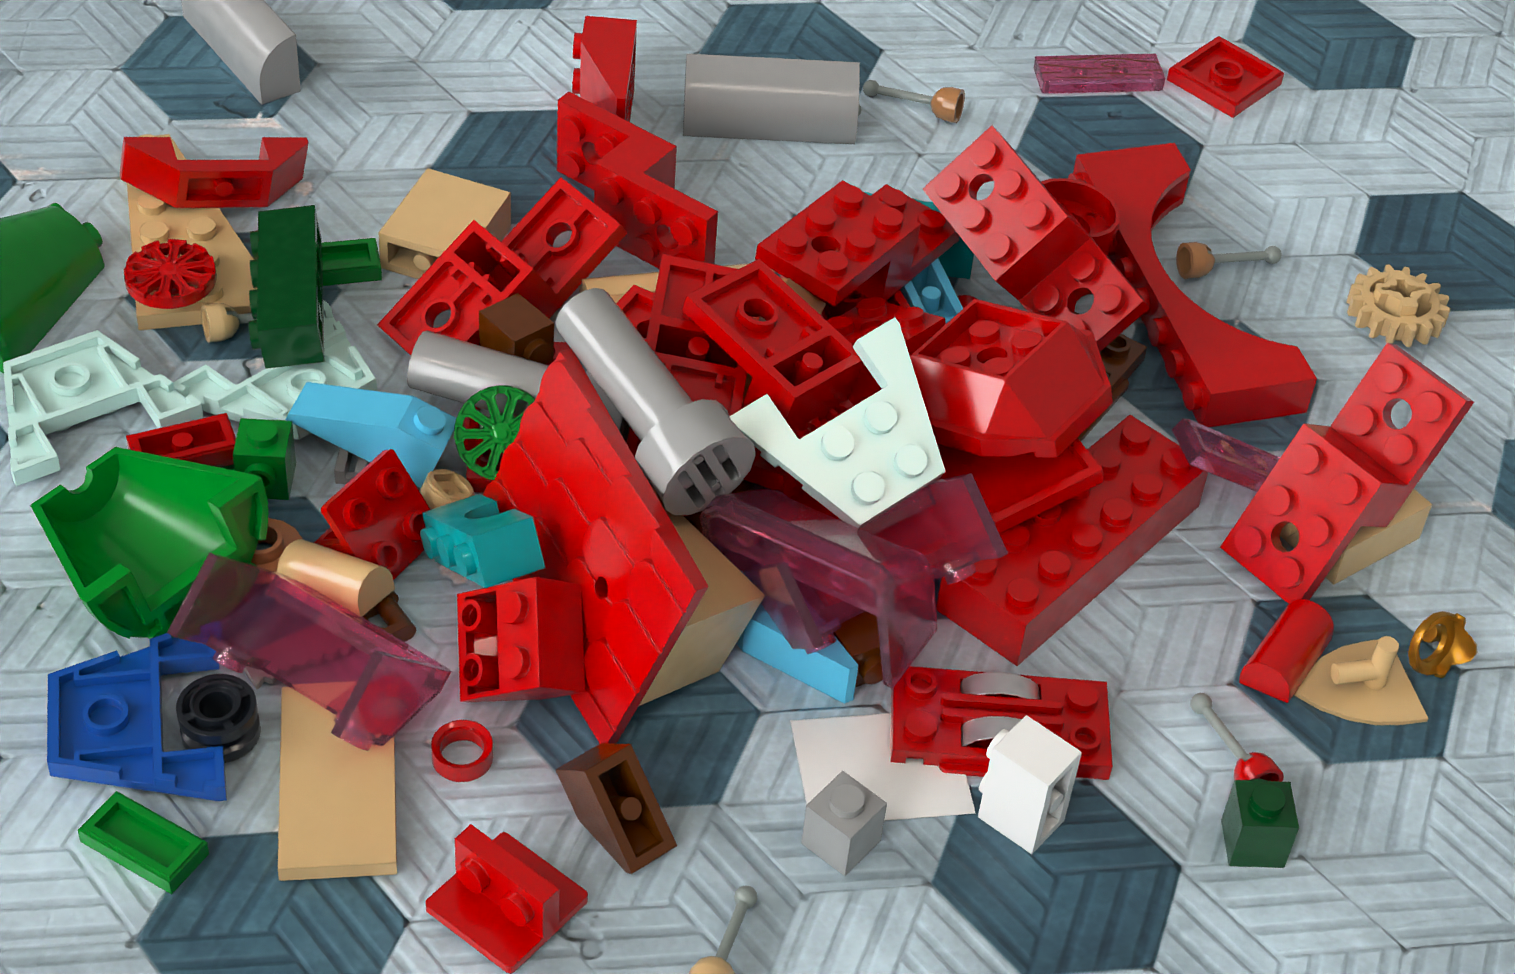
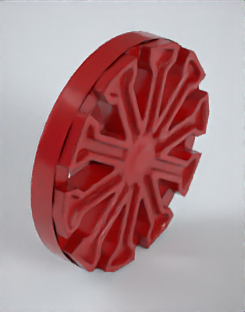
[124,239,217,309]

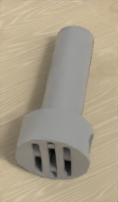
[555,288,756,515]
[407,330,630,443]

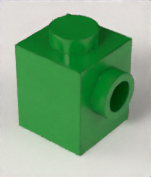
[233,418,296,500]

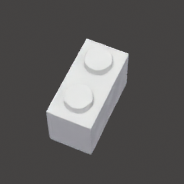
[978,715,1082,854]

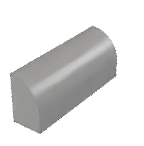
[181,0,301,105]
[683,54,860,144]

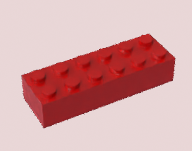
[936,414,1210,666]

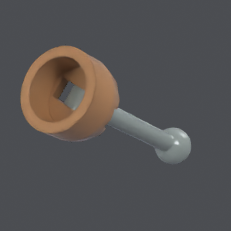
[863,80,965,123]
[1176,242,1282,279]

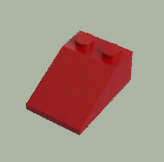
[572,16,637,122]

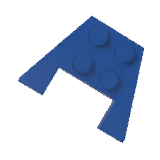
[47,618,227,801]

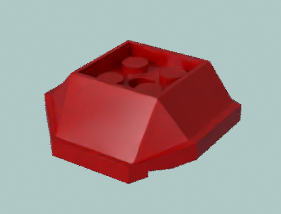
[910,299,1113,458]

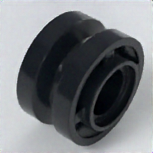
[176,674,261,763]

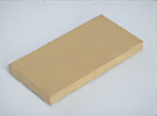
[278,682,397,881]

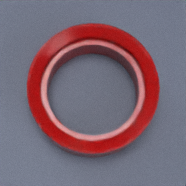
[431,720,493,782]

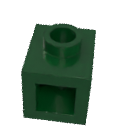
[1221,779,1299,868]

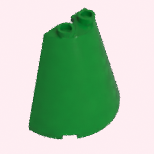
[0,203,105,374]
[30,447,269,639]

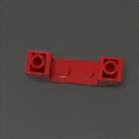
[120,137,309,208]

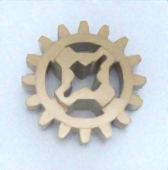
[1346,265,1451,347]

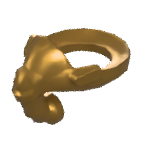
[1408,611,1478,678]

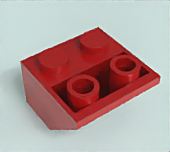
[457,577,585,702]

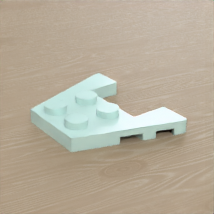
[173,300,378,440]
[729,317,946,531]
[3,330,203,486]

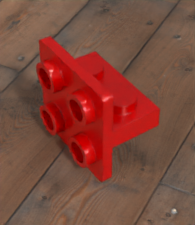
[314,449,431,580]
[425,824,588,974]

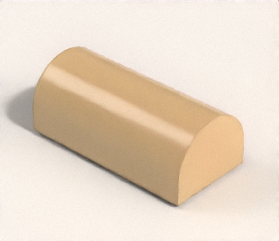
[277,539,395,618]

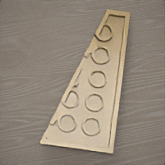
[127,134,255,330]

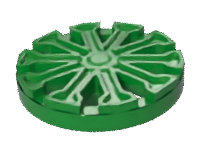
[454,385,535,480]

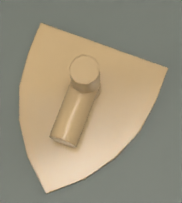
[1294,636,1429,725]

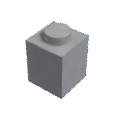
[801,771,887,876]

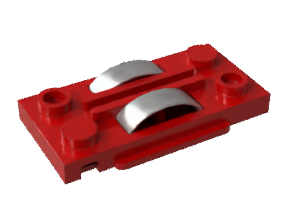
[890,665,1113,780]

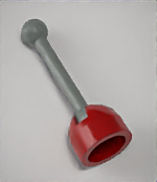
[1190,693,1284,782]

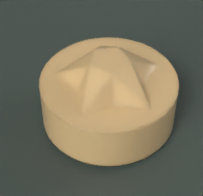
[420,469,474,509]

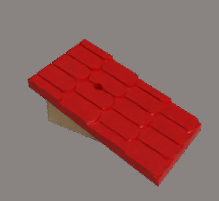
[483,349,765,744]

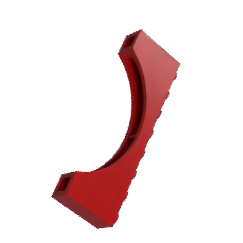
[1068,143,1317,429]

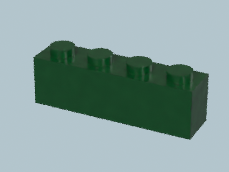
[249,205,325,369]

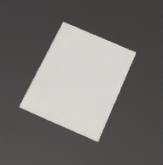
[790,713,976,821]

